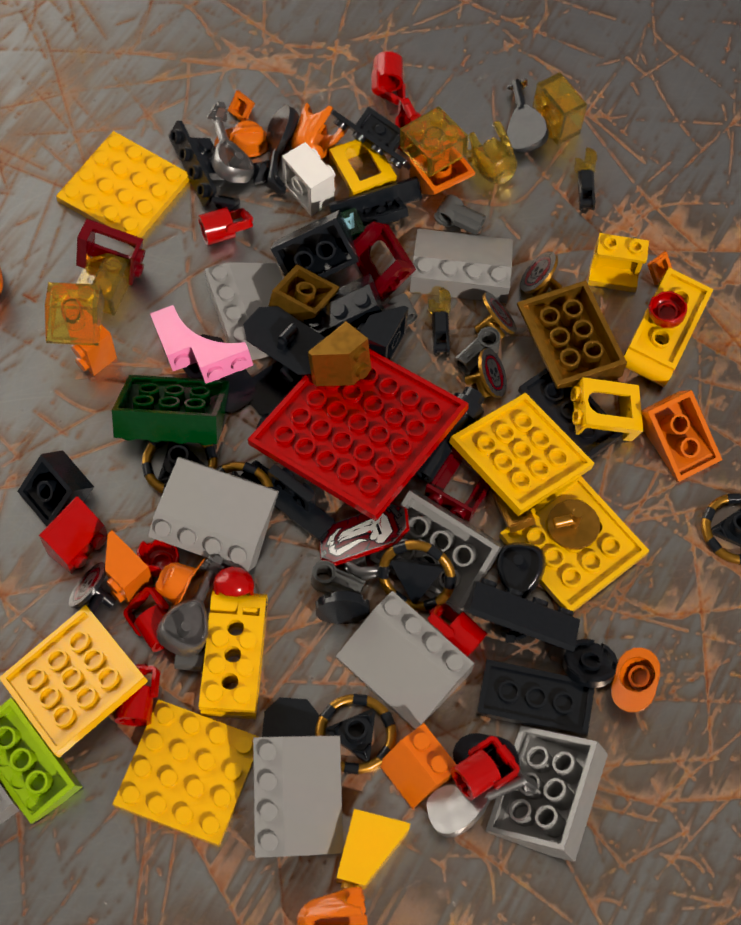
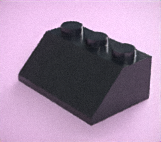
[271,210,359,278]
[303,274,385,337]

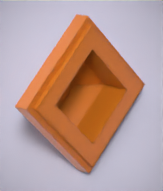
[228,90,255,121]
[647,251,673,285]

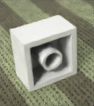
[282,142,335,216]

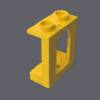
[329,139,397,197]
[571,377,643,442]

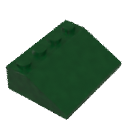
[112,375,229,445]

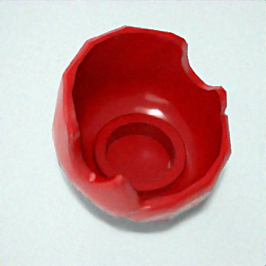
[648,291,687,328]
[136,539,180,578]
[213,566,255,597]

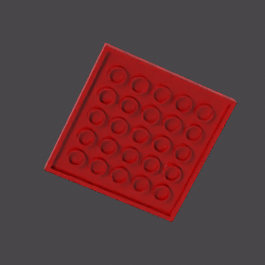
[247,349,469,521]

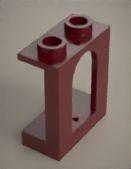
[76,218,146,286]
[353,221,416,301]
[425,446,491,522]

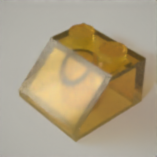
[70,253,130,316]
[45,282,104,346]

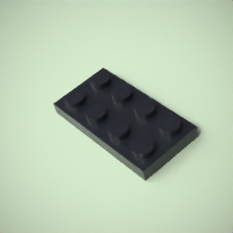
[518,368,624,459]
[476,659,595,738]

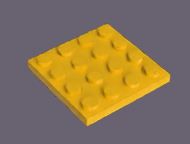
[56,131,190,238]
[449,393,595,516]
[499,476,650,611]
[0,605,148,758]
[112,699,259,847]

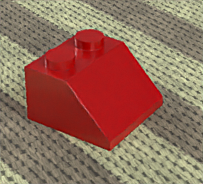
[39,496,108,574]

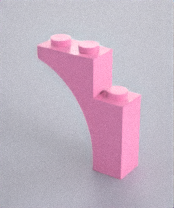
[150,305,254,384]

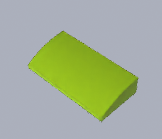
[0,697,83,824]

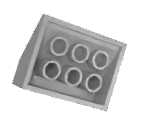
[410,228,513,304]
[205,262,283,361]
[148,457,279,572]
[369,490,504,615]
[336,591,474,730]
[486,726,608,862]
[253,736,343,858]

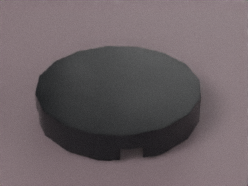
[316,591,370,624]
[562,639,618,688]

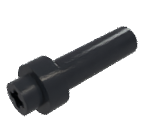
[415,387,485,483]

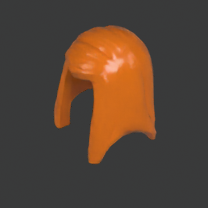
[291,103,348,159]
[297,886,367,925]

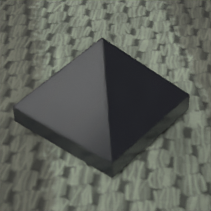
[252,160,270,185]
[212,195,240,211]

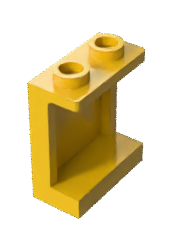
[588,233,649,293]

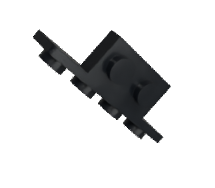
[331,106,412,170]
[169,121,224,206]
[329,177,422,230]
[240,460,335,540]

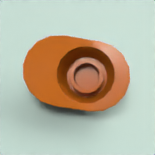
[214,120,268,157]
[155,557,206,609]
[611,648,660,712]

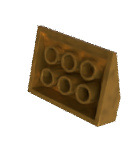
[517,280,627,388]

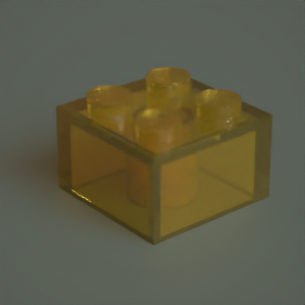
[532,72,587,145]
[400,106,468,177]

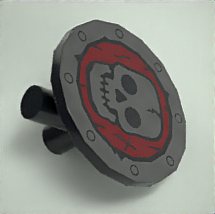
[68,562,116,615]

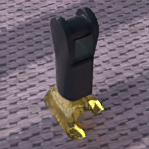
[574,147,597,211]
[428,287,451,355]

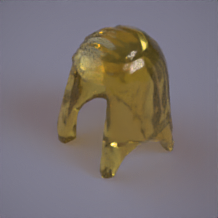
[462,121,518,184]

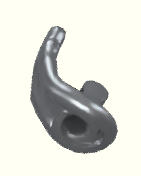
[343,555,404,580]

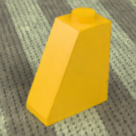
[336,809,411,890]

